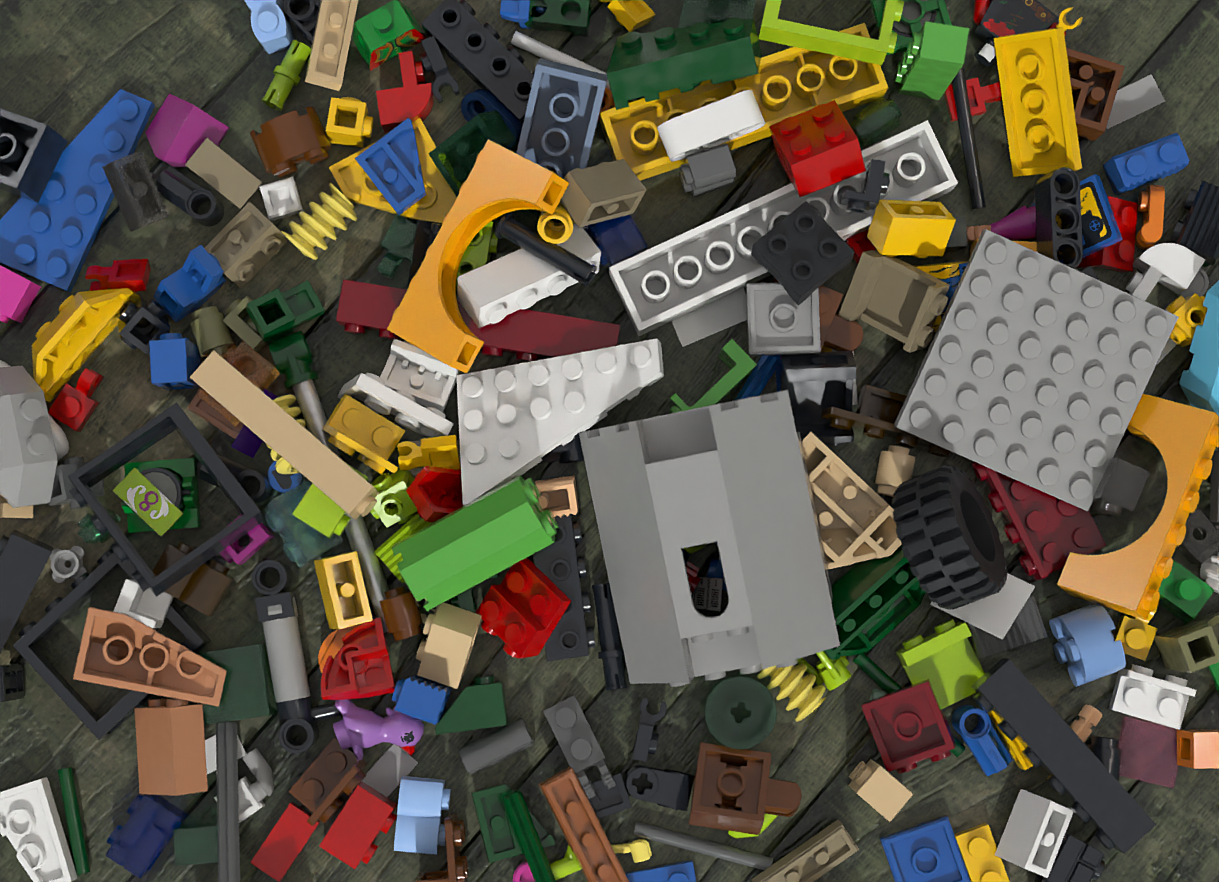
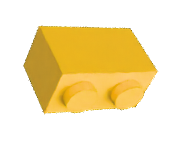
[867,199,956,258]
[313,551,373,629]

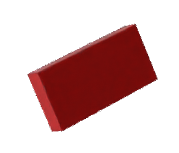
[250,802,321,882]

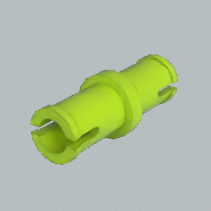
[261,40,311,111]

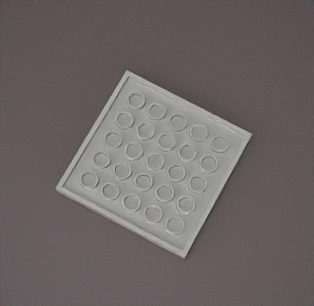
[894,229,1179,511]

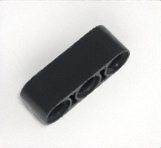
[1035,167,1083,269]

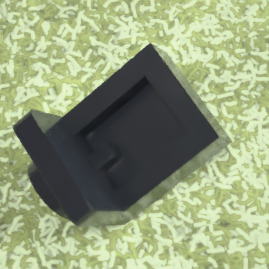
[840,159,890,213]

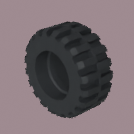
[892,465,1007,610]

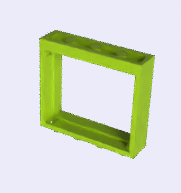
[758,0,904,65]

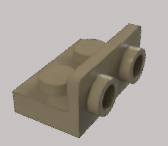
[205,202,288,288]

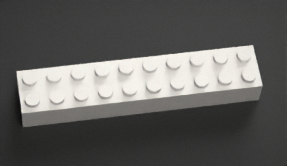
[609,120,958,336]

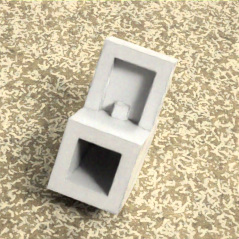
[1125,243,1205,301]

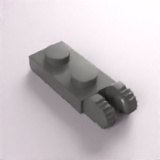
[543,695,616,799]

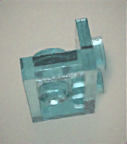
[265,481,343,568]

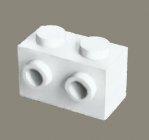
[995,789,1073,878]

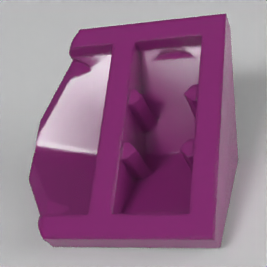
[146,93,229,167]

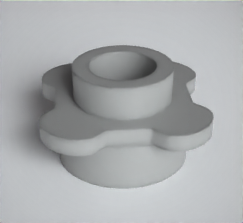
[50,546,87,583]

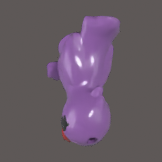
[333,699,424,761]

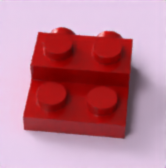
[476,557,571,658]

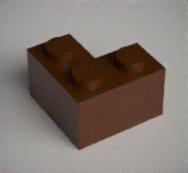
[1066,48,1125,141]

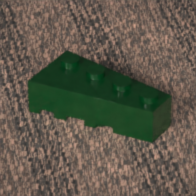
[606,18,762,110]

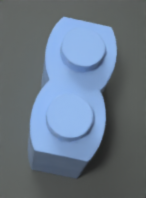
[244,0,293,54]
[394,776,451,855]

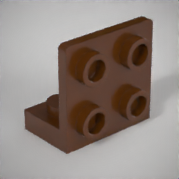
[288,736,368,826]

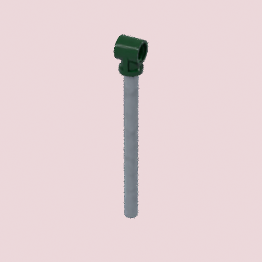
[268,330,389,633]

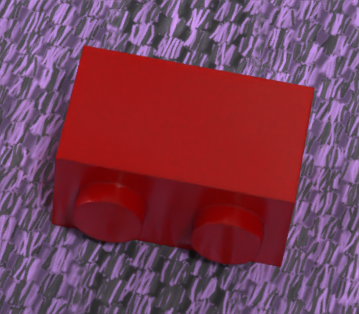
[319,782,398,869]

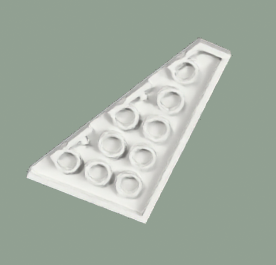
[456,338,664,506]

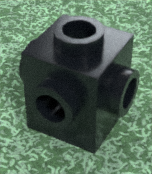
[117,296,170,355]

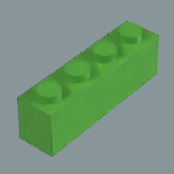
[895,21,969,100]

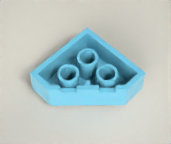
[1179,281,1219,416]

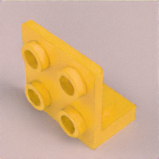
[323,394,405,474]

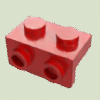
[1078,196,1138,273]
[406,466,464,523]

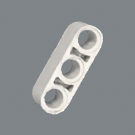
[657,90,766,162]

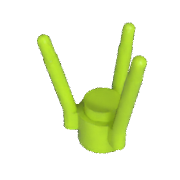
[797,651,852,691]

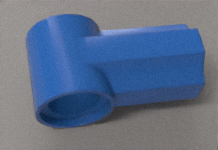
[952,705,1013,776]

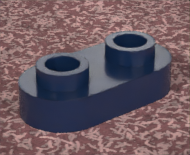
[461,89,522,149]

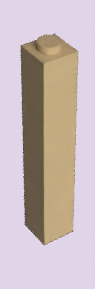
[190,351,379,520]

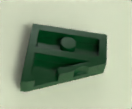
[471,783,555,863]

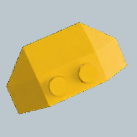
[32,288,140,402]

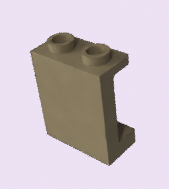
[838,249,950,353]

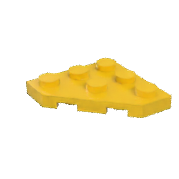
[329,118,460,223]

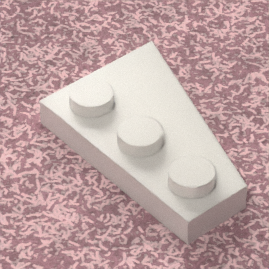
[337,373,454,438]
[0,777,78,882]

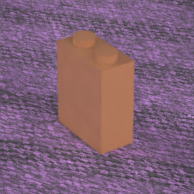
[134,698,208,796]

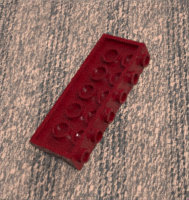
[971,462,1106,580]

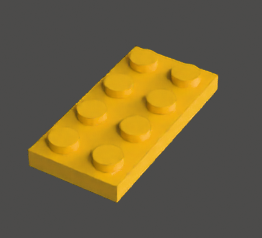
[994,27,1082,177]

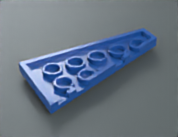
[0,89,155,293]

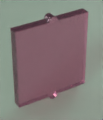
[1119,717,1179,788]

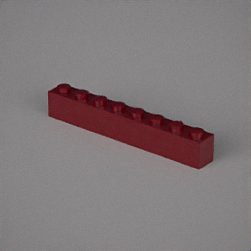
[336,279,620,362]

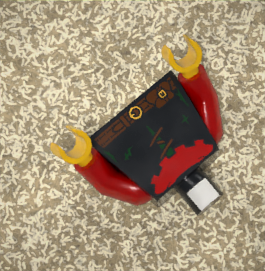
[973,0,1083,67]

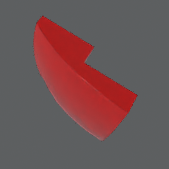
[321,617,395,700]

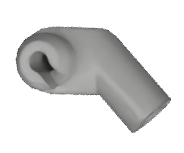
[242,748,274,801]

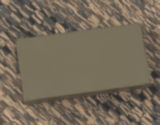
[185,138,262,210]

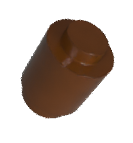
[379,586,423,641]

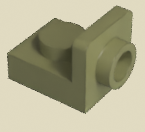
[223,296,268,354]

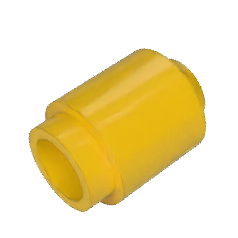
[537,202,575,244]

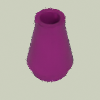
[989,205,1036,241]

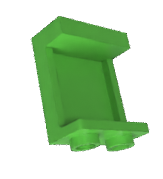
[668,339,757,414]

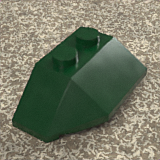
[824,544,925,660]

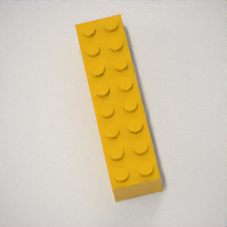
[600,23,888,181]

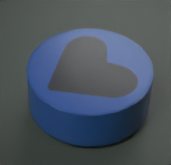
[267,461,304,493]

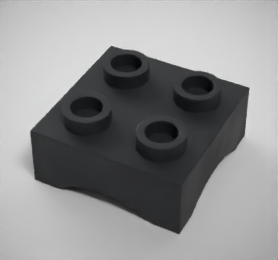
[751,201,854,306]

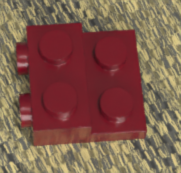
[861,679,956,774]

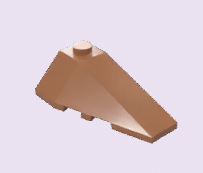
[73,607,227,706]

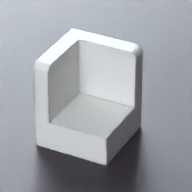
[114,579,173,628]

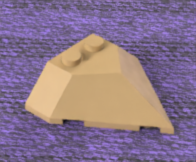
[801,432,901,569]

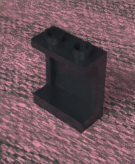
[781,351,857,446]

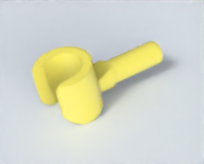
[611,839,652,863]

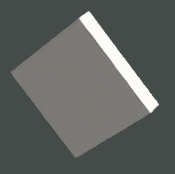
[746,283,821,356]

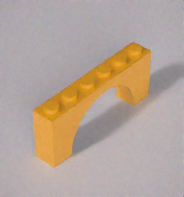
[387,140,569,373]
[1057,394,1219,620]

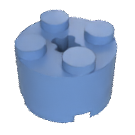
[1049,603,1126,687]

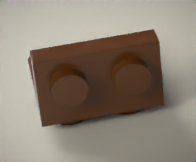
[412,812,468,882]

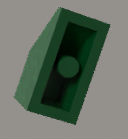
[435,675,509,735]

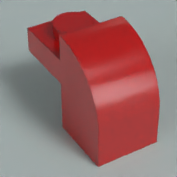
[376,51,434,133]

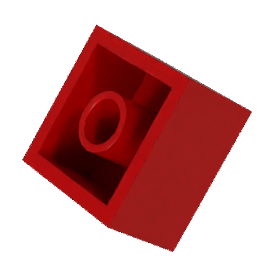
[769,100,866,197]

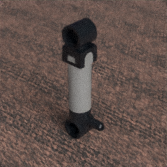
[252,560,342,753]

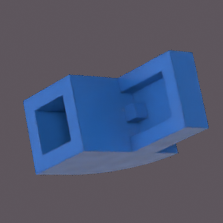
[153,245,226,323]

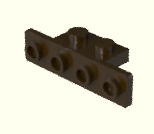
[821,385,954,457]

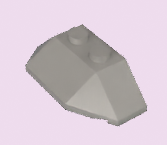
[0,366,58,508]

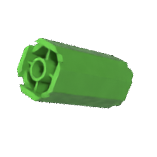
[392,475,558,611]

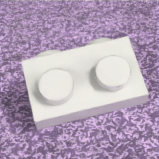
[380,339,458,412]

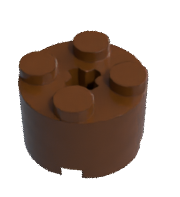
[250,106,331,178]

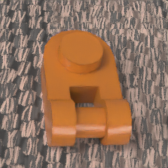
[1135,184,1165,250]

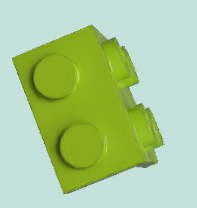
[895,619,985,710]

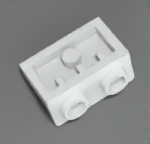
[1109,664,1197,730]

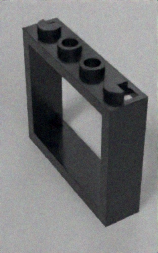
[68,403,263,597]
[13,549,211,740]

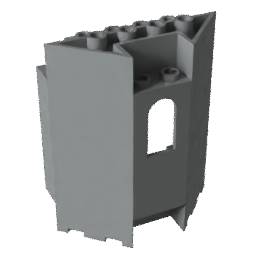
[579,390,840,687]

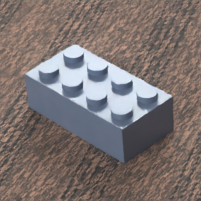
[516,58,608,179]

